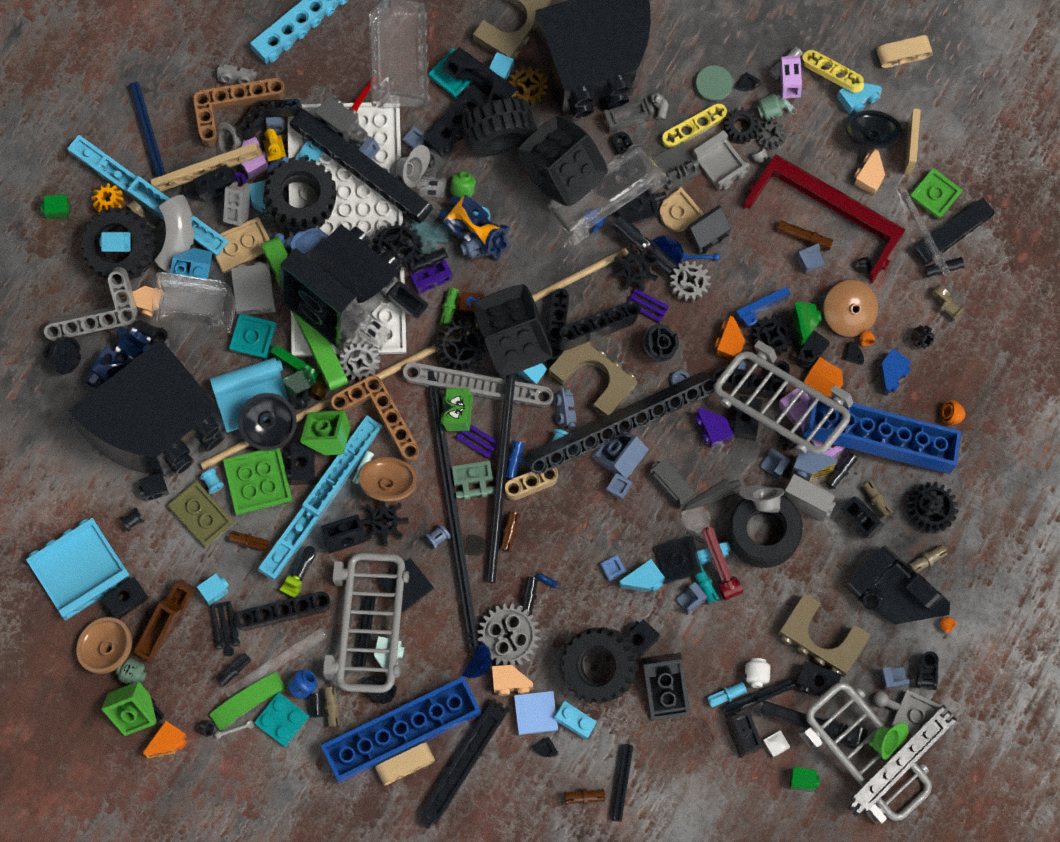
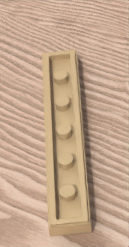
[151,142,263,192]

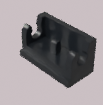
[726,711,763,758]

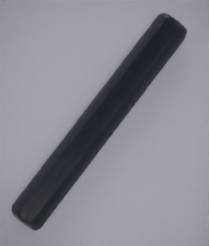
[355,596,376,667]
[723,678,796,716]
[611,744,633,822]

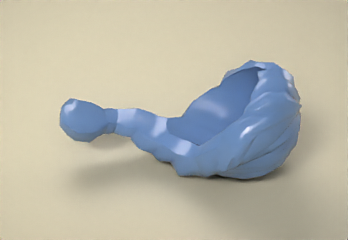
[274,228,328,254]

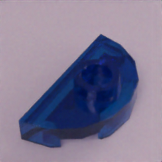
[650,235,684,264]
[462,642,492,678]

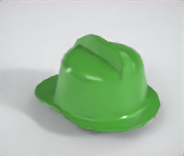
[869,722,909,760]

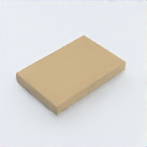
[904,109,921,175]
[214,216,270,274]

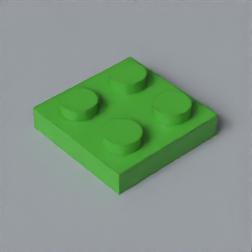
[910,168,963,220]

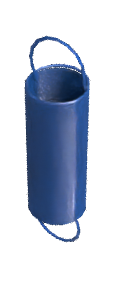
[533,572,562,589]

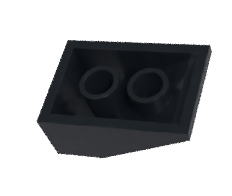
[642,652,690,721]

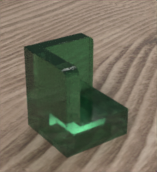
[282,366,317,396]

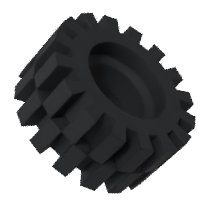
[724,107,758,144]

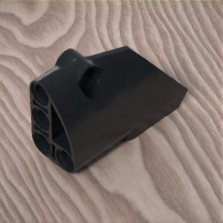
[845,545,951,625]

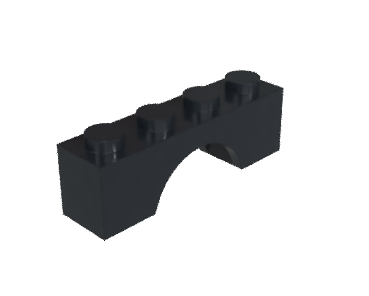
[442,47,519,103]

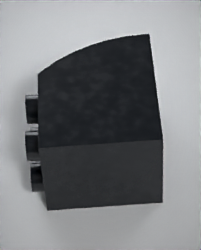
[534,0,651,119]
[68,339,226,476]

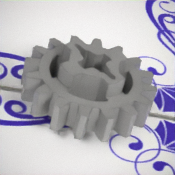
[670,261,711,302]
[339,339,380,381]

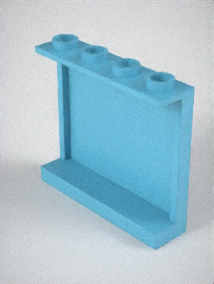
[26,518,131,621]

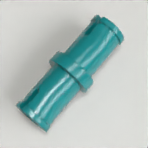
[694,564,720,604]

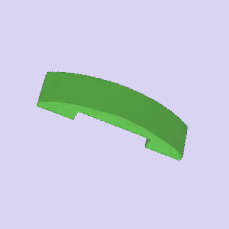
[209,672,287,731]

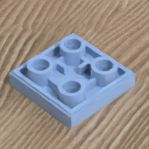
[514,691,558,735]

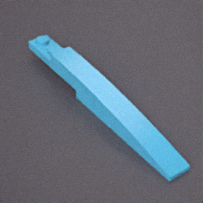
[67,135,229,256]
[258,416,383,581]

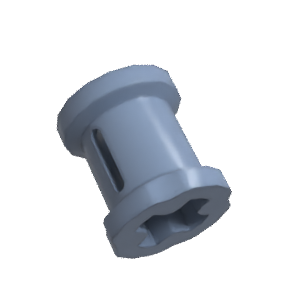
[425,524,451,549]

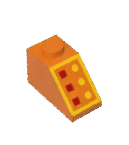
[143,721,187,758]

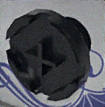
[44,336,81,375]

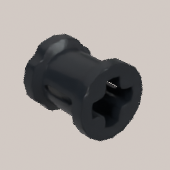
[119,508,145,532]

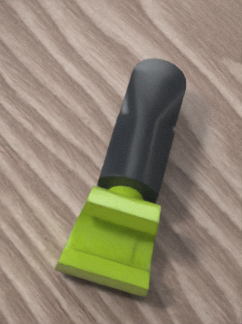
[280,546,316,598]

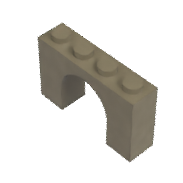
[473,0,551,61]
[548,342,637,418]
[779,593,871,677]

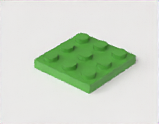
[223,448,293,516]

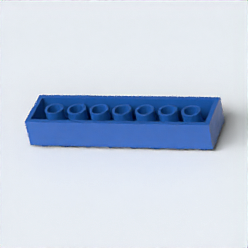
[803,396,961,474]
[321,676,481,784]

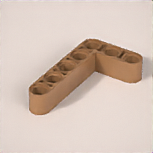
[194,78,285,147]
[331,376,419,463]

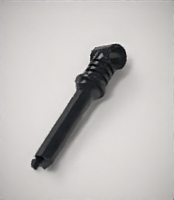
[755,697,868,751]

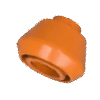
[940,400,965,425]

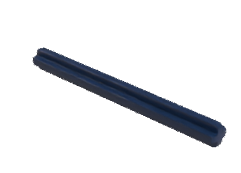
[129,81,166,178]

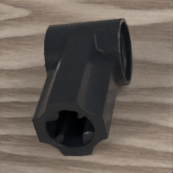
[133,320,171,347]

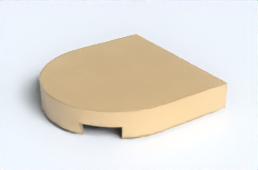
[660,187,704,232]

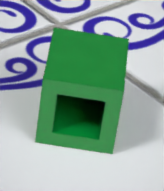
[41,194,69,220]
[790,767,820,792]

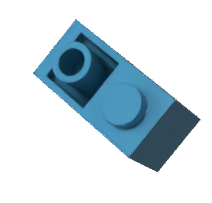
[170,248,212,280]

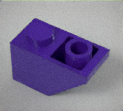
[695,408,733,448]

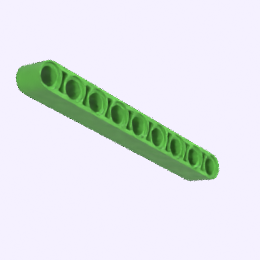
[261,237,348,391]

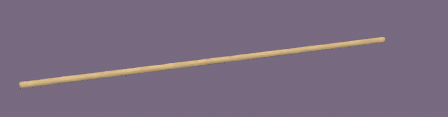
[200,244,638,470]

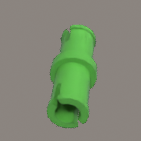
[439,288,460,327]

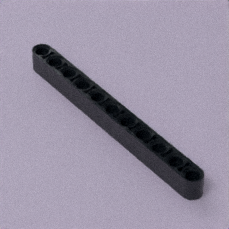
[525,372,716,475]

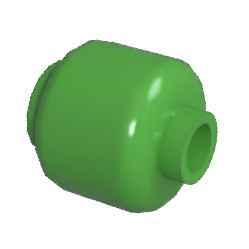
[450,171,476,198]

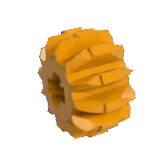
[91,183,124,213]

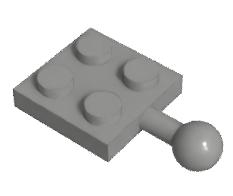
[873,690,942,736]

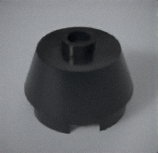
[641,324,679,362]

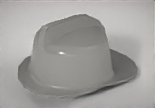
[217,122,243,156]
[395,145,430,188]
[739,485,785,512]

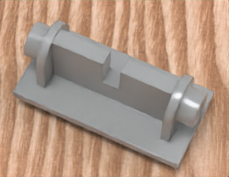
[217,64,257,85]

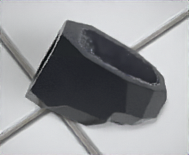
[362,675,397,704]

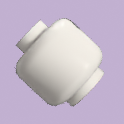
[745,658,771,688]

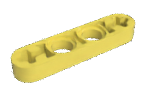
[802,50,864,93]
[662,104,727,149]

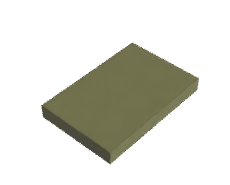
[167,480,235,549]

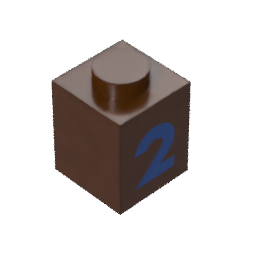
[456,291,484,317]

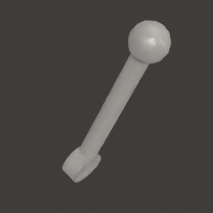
[214,720,254,739]

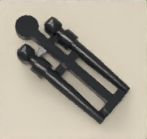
[210,601,240,657]

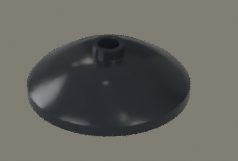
[846,110,902,149]
[238,393,297,451]

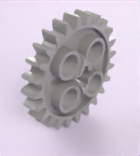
[478,604,541,667]

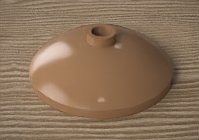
[823,280,878,337]
[359,457,417,502]
[76,617,132,674]

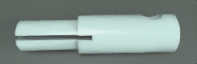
[352,451,374,484]

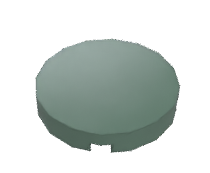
[696,65,733,102]

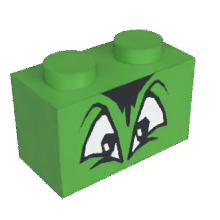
[441,388,473,431]

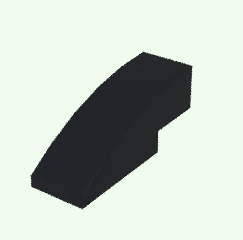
[385,281,429,319]

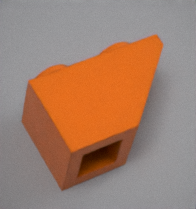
[714,316,745,361]

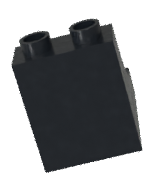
[280,224,400,349]

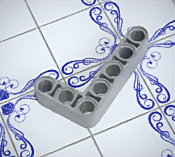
[44,267,138,340]

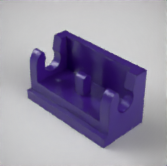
[410,259,453,295]

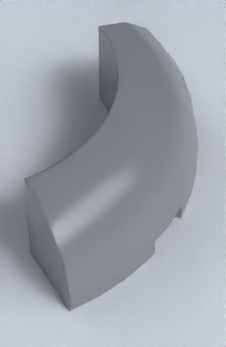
[154,195,194,275]

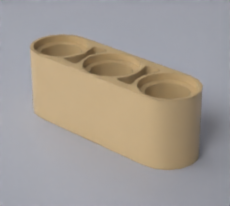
[876,35,933,68]
[505,468,558,501]
[375,743,435,786]

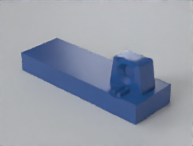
[735,287,790,328]

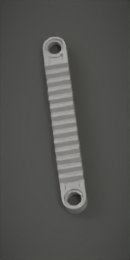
[403,363,553,407]

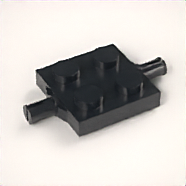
[604,181,667,225]

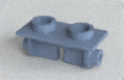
[553,388,577,430]

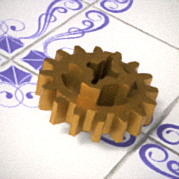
[508,66,548,106]

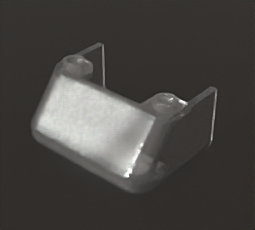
[152,272,237,333]

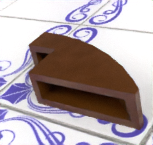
[134,579,197,662]

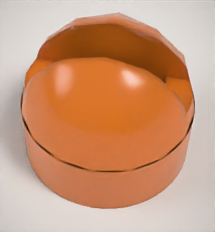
[859,330,876,347]
[939,616,957,634]

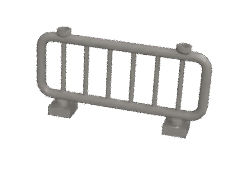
[714,340,854,454]
[323,553,409,693]
[799,682,932,825]

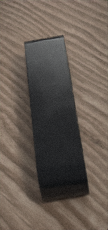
[913,198,996,266]
[556,301,641,350]
[236,592,331,631]

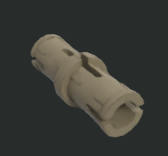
[862,480,893,519]
[908,544,948,572]
[323,687,340,728]

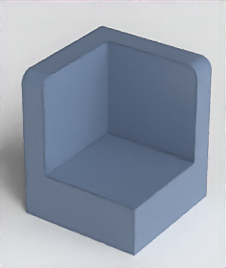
[797,243,825,274]
[760,448,791,480]
[676,582,707,614]
[880,667,910,691]

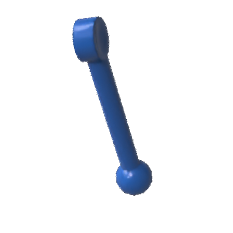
[681,253,720,261]

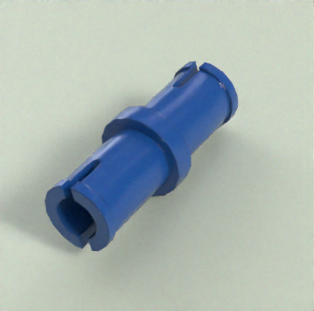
[506,440,525,480]

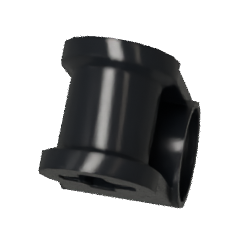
[797,331,830,368]
[916,651,939,690]

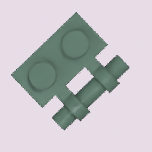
[452,461,495,500]

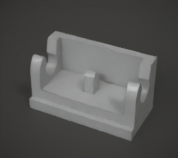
[223,182,251,226]

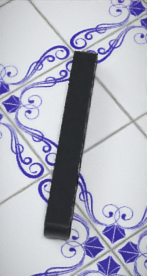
[289,109,433,224]

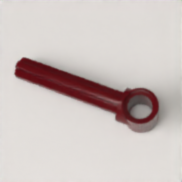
[702,526,743,601]

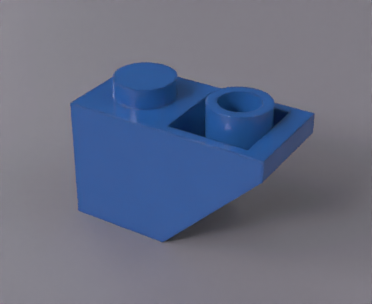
[880,348,912,396]

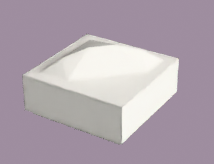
[763,730,790,758]

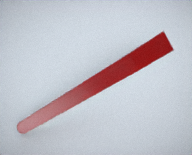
[351,71,381,113]

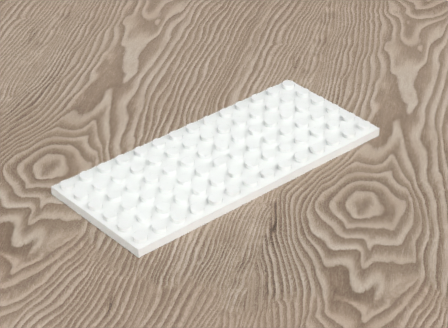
[288,102,407,357]

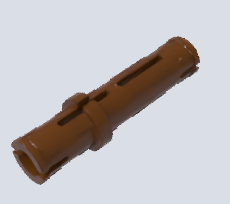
[777,220,834,251]

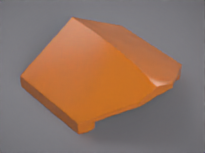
[803,357,843,397]

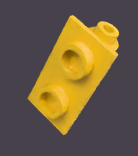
[263,129,286,162]

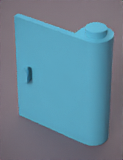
[209,358,290,433]

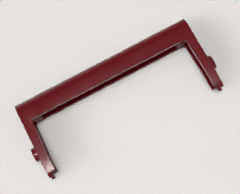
[743,154,906,284]

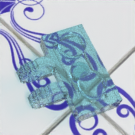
[412,221,450,255]

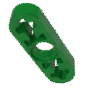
[268,344,319,382]

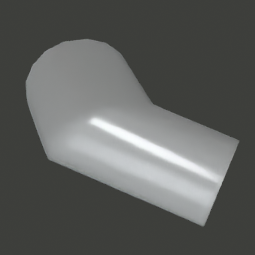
[651,93,669,120]

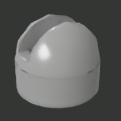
[751,147,768,163]

